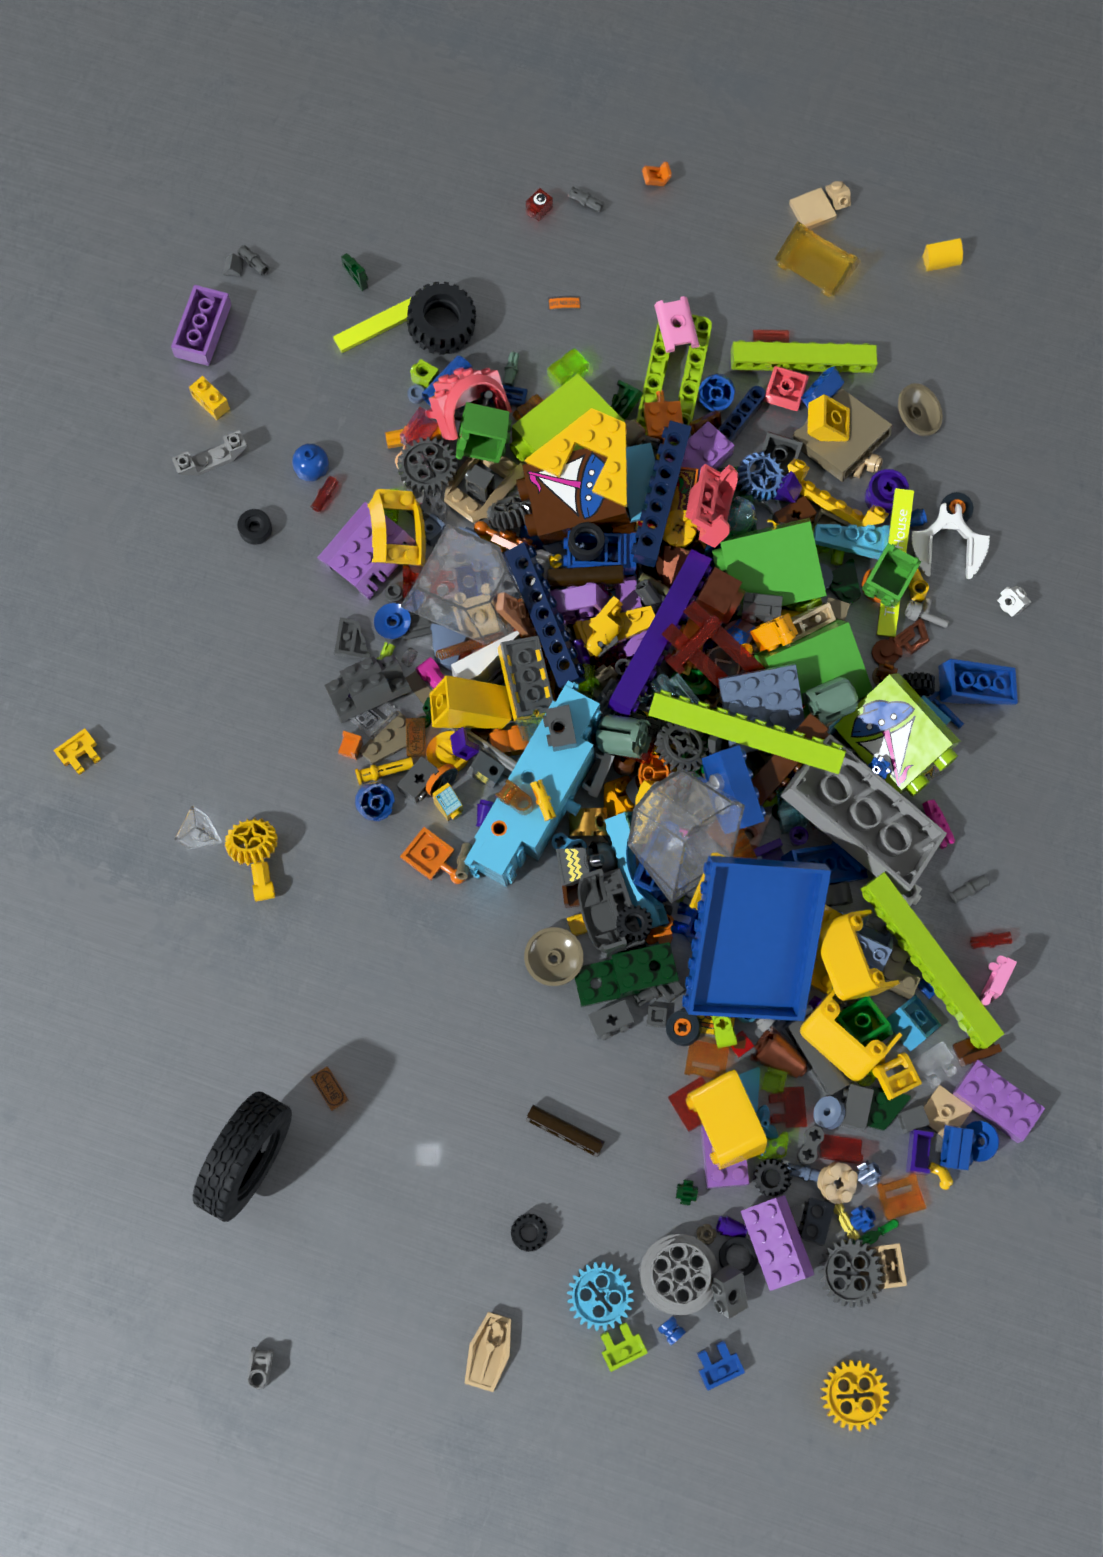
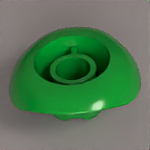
[670,666,713,697]

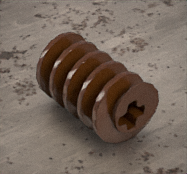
[613,755,638,776]

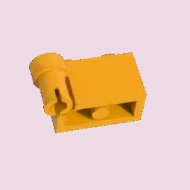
[750,613,798,652]

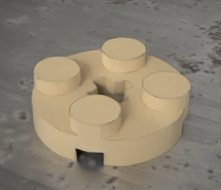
[817,1162,858,1204]

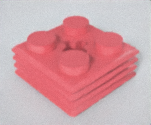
[764,366,809,411]

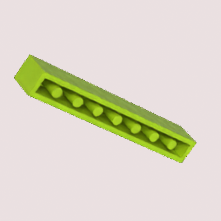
[731,340,877,373]

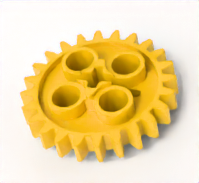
[820,1360,889,1431]

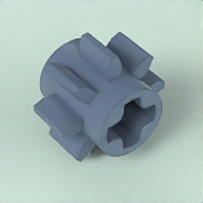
[856,1160,882,1187]

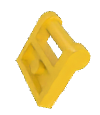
[872,1052,922,1100]

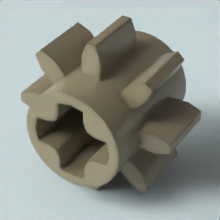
[595,664,619,688]

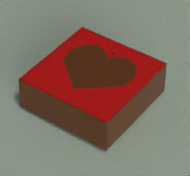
[729,1030,754,1058]

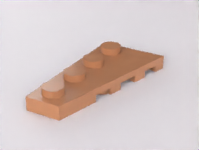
[495,592,540,640]

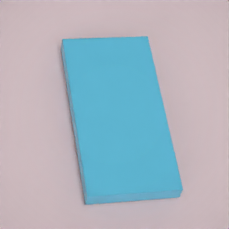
[626,443,663,523]

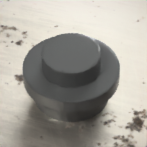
[385,584,403,602]

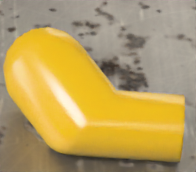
[928,1161,953,1190]

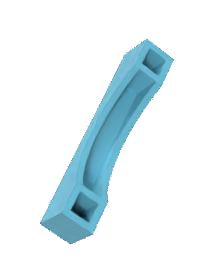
[605,812,669,929]

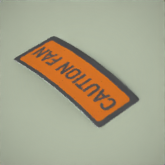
[548,296,581,310]

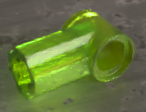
[577,664,595,700]

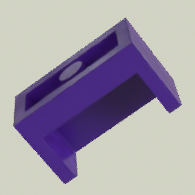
[906,1130,934,1175]

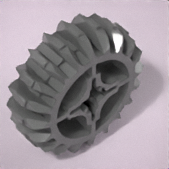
[487,494,533,530]

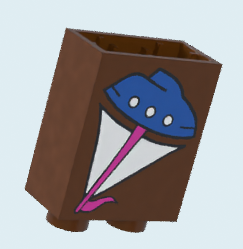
[516,448,630,545]

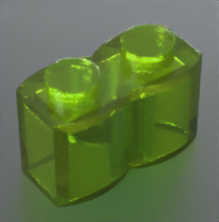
[547,348,589,388]

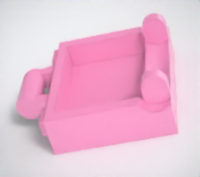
[979,956,1017,1007]

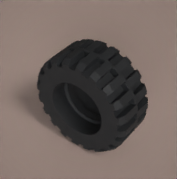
[407,281,476,355]

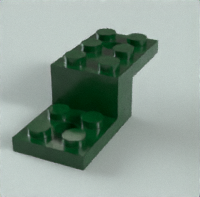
[574,942,679,1008]

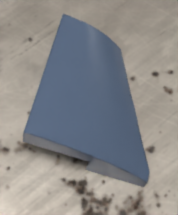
[430,624,467,671]

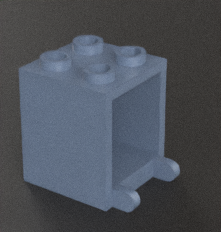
[856,916,894,972]

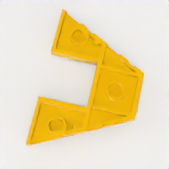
[525,408,628,508]

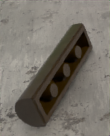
[547,565,625,587]
[526,1105,605,1157]

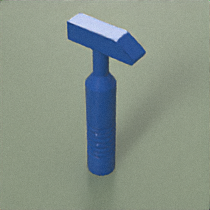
[927,691,964,729]

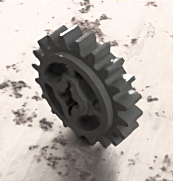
[654,722,708,773]

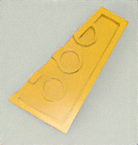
[575,606,655,657]

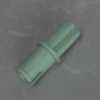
[502,352,520,387]

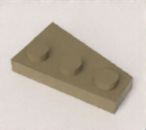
[359,711,426,765]

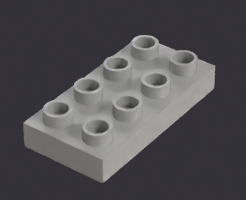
[780,735,947,895]

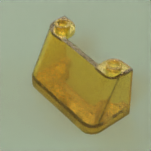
[775,221,860,298]

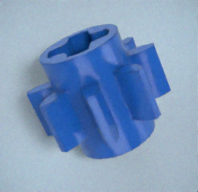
[850,1205,876,1233]

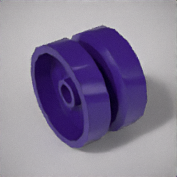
[865,469,909,517]

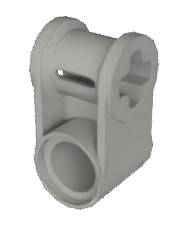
[248,1347,274,1389]

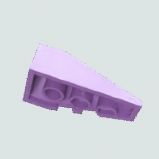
[615,575,647,658]

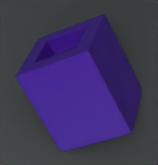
[450,727,480,761]

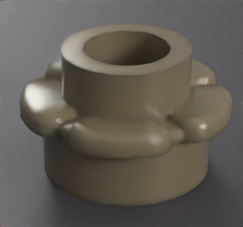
[696,1224,716,1245]

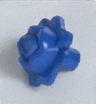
[868,757,891,779]

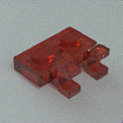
[768,1086,807,1129]

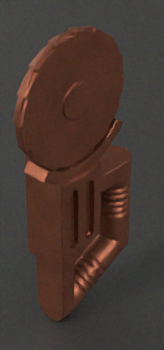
[871,618,930,664]

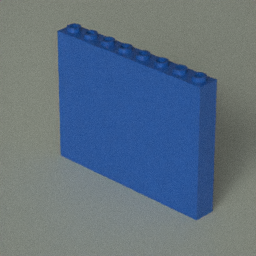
[682,855,831,1021]

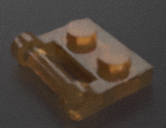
[684,1041,729,1079]
[875,1173,926,1221]

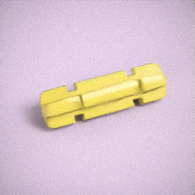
[833,1204,860,1240]

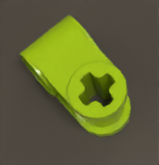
[712,1016,737,1049]

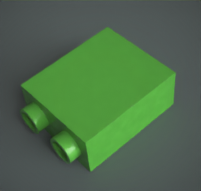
[712,518,827,616]
[752,619,873,720]

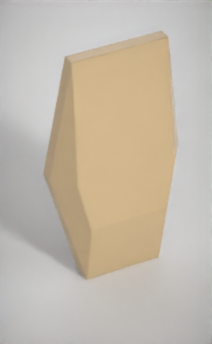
[465,1311,511,1392]

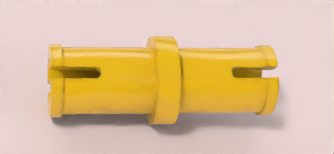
[530,779,557,821]

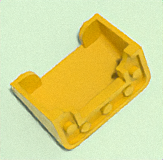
[686,1069,767,1170]

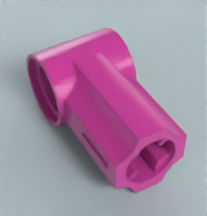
[415,657,445,689]

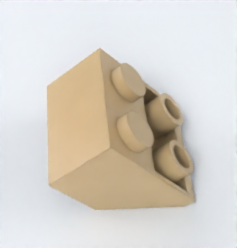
[858,1243,907,1290]

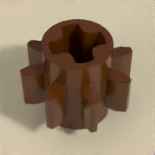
[875,660,898,683]

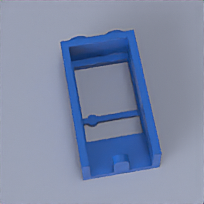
[563,531,636,575]

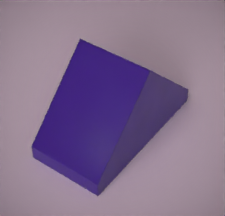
[773,471,802,503]

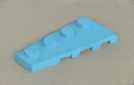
[814,524,890,559]

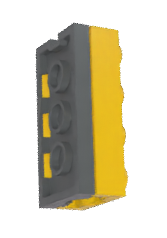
[497,636,553,721]

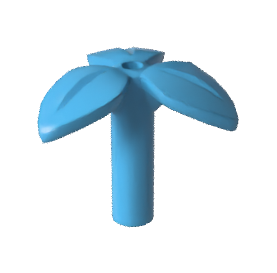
[756,1105,778,1139]

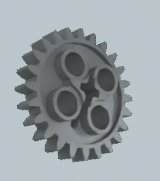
[397,437,458,494]
[818,1238,886,1308]

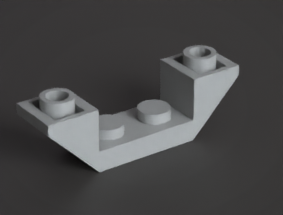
[172,430,247,476]

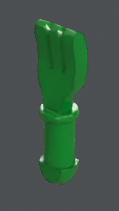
[859,1219,899,1245]

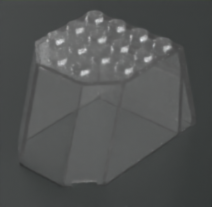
[401,523,524,645]
[628,768,745,904]

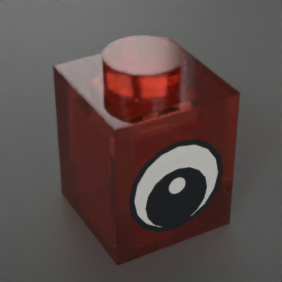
[526,188,553,221]

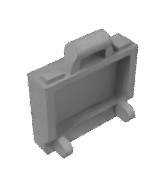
[582,750,615,798]

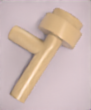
[853,454,883,478]

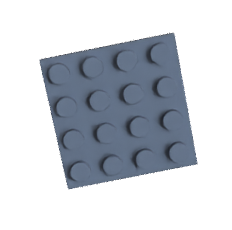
[718,664,804,753]

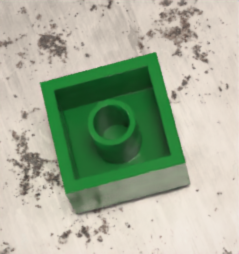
[836,996,893,1047]

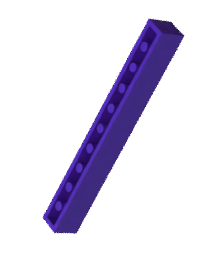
[608,549,712,717]

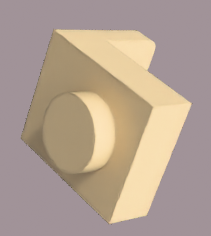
[825,181,851,210]

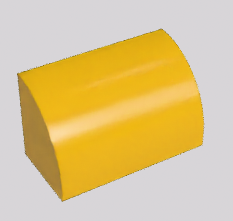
[922,238,963,271]

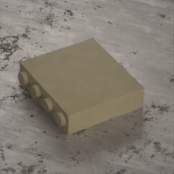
[793,389,892,482]

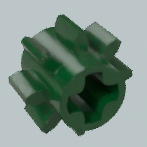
[676,1180,698,1206]

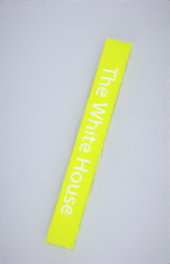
[876,488,914,638]

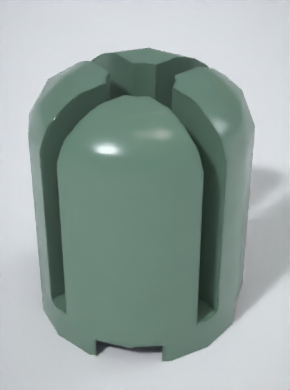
[802,677,858,725]
[596,714,651,759]

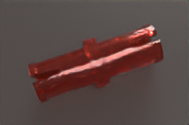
[310,476,339,513]
[970,931,1012,949]

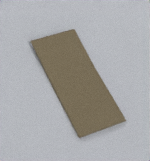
[406,671,431,705]

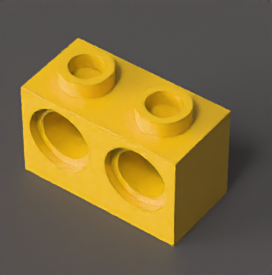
[189,376,230,420]

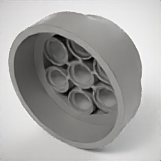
[639,1234,719,1315]

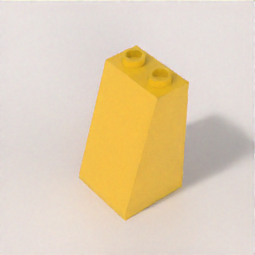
[429,675,512,729]

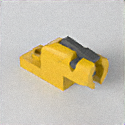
[584,596,623,658]

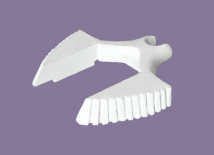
[911,503,990,579]

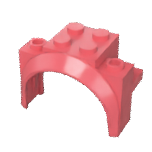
[425,367,512,440]

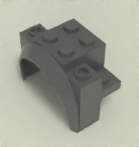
[578,868,645,958]

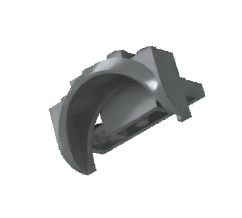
[324,655,412,723]

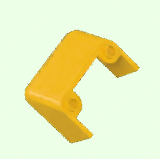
[818,909,900,1001]
[800,988,902,1081]

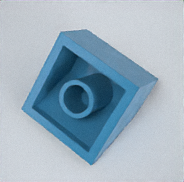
[886,995,942,1052]

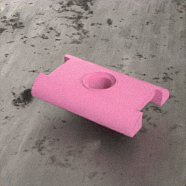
[654,296,700,353]

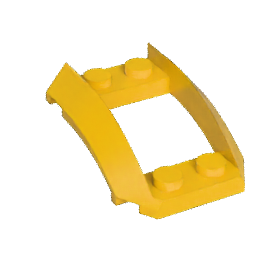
[367,489,426,566]

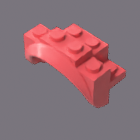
[685,464,738,548]

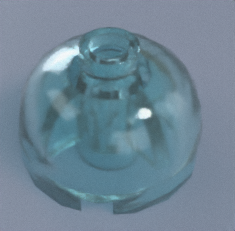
[727,496,758,535]

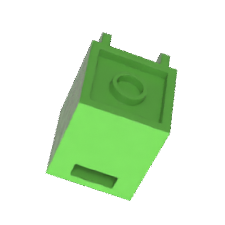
[456,402,512,463]
[862,543,922,607]

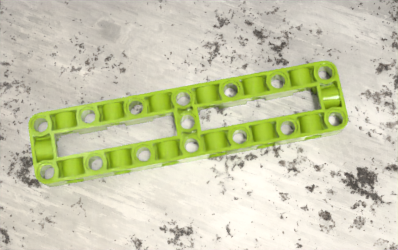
[636,314,712,445]

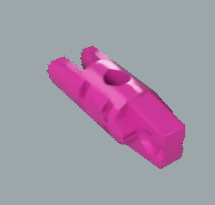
[922,799,955,849]

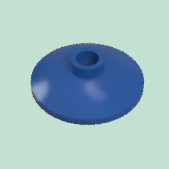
[374,603,411,639]
[966,1121,999,1162]

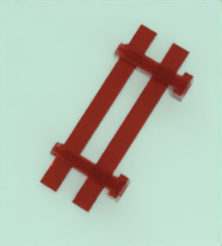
[662,600,805,708]

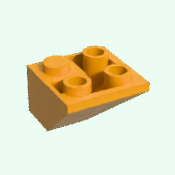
[604,776,635,818]

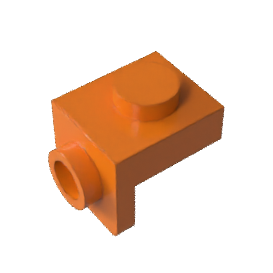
[642,162,672,186]

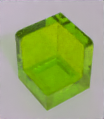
[761,1067,787,1095]

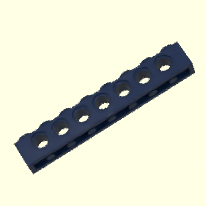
[631,421,692,568]
[505,542,586,689]

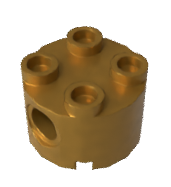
[569,808,608,836]

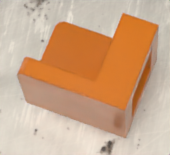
[338,731,363,760]

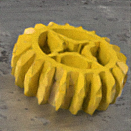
[225,817,278,866]

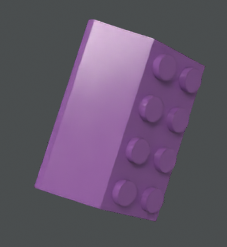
[317,502,416,600]

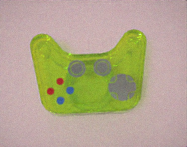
[756,1131,789,1159]

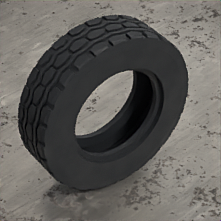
[193,1091,292,1222]

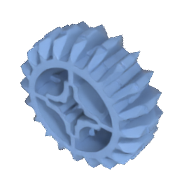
[737,452,785,502]

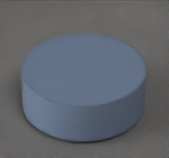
[407,384,425,404]

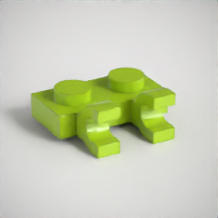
[600,1322,648,1372]

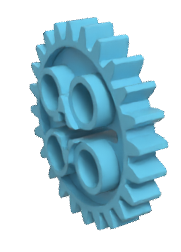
[567,1262,634,1331]

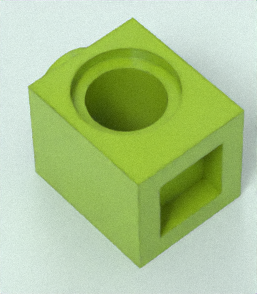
[410,359,439,389]

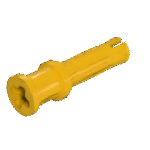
[355,757,413,786]

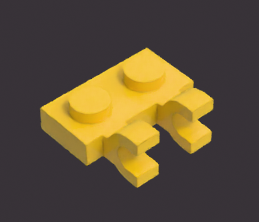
[53,728,101,775]

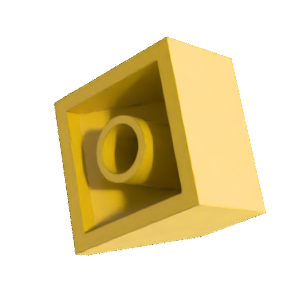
[807,394,850,441]

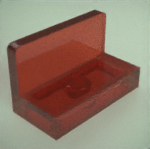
[819,1134,863,1164]

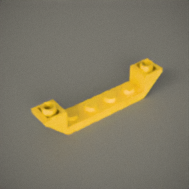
[787,458,889,527]

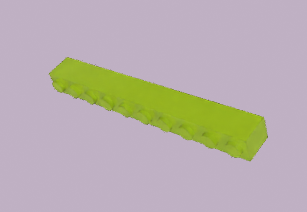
[648,689,846,774]
[860,872,1004,1050]

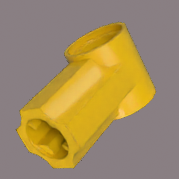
[908,569,929,602]
[251,861,275,902]

